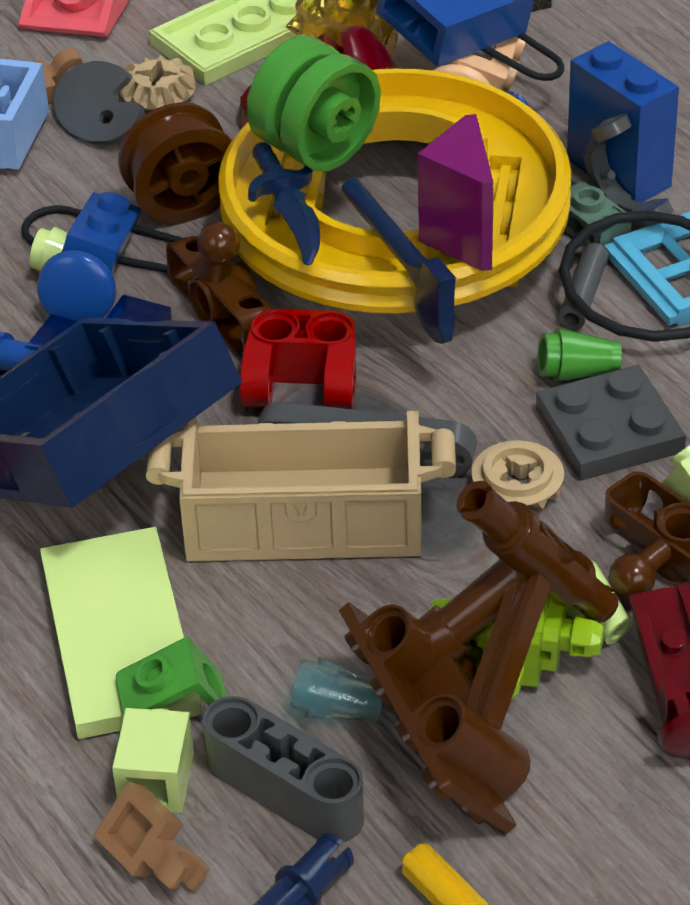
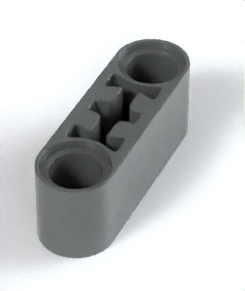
[202,696,364,842]

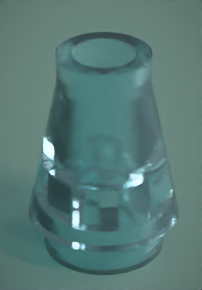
[290,656,383,723]

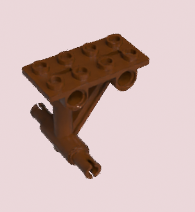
[339,481,619,834]

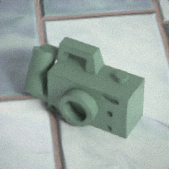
[564,180,631,246]

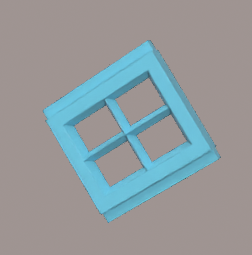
[604,212,690,327]

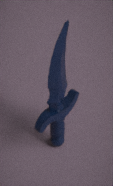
[248,142,320,265]

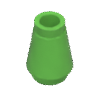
[537,328,622,383]

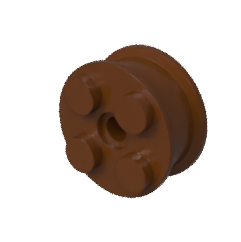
[118,102,232,224]

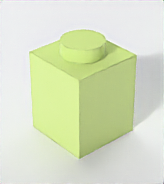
[112,708,194,813]

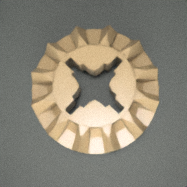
[120,55,196,110]
[472,440,564,510]

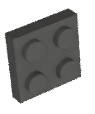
[536,365,686,481]

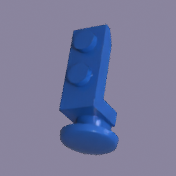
[37,192,141,326]

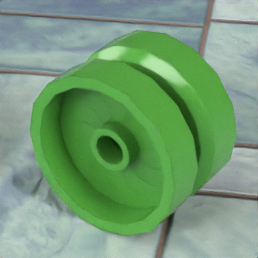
[246,35,381,171]

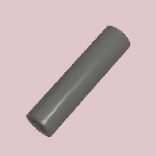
[558,243,609,330]

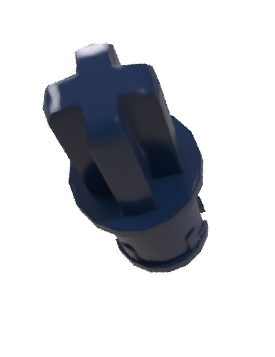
[253,833,354,905]

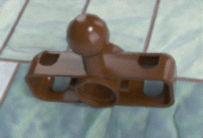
[166,222,273,358]
[605,471,690,600]

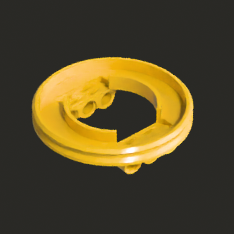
[218,68,571,313]

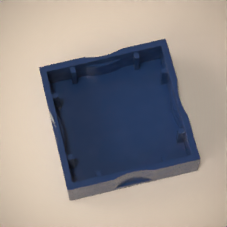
[0,317,242,508]

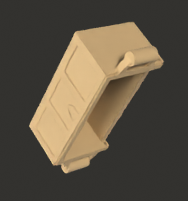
[146,411,456,561]

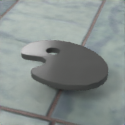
[53,61,145,144]

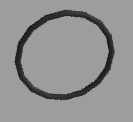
[559,210,690,342]

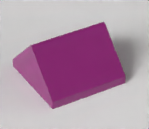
[418,114,493,271]

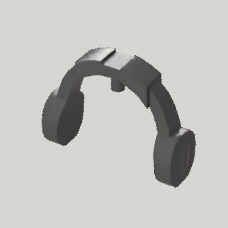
[583,113,674,227]

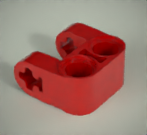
[240,309,357,410]

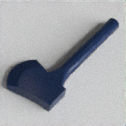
[341,178,456,344]

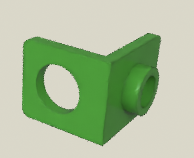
[116,636,227,716]

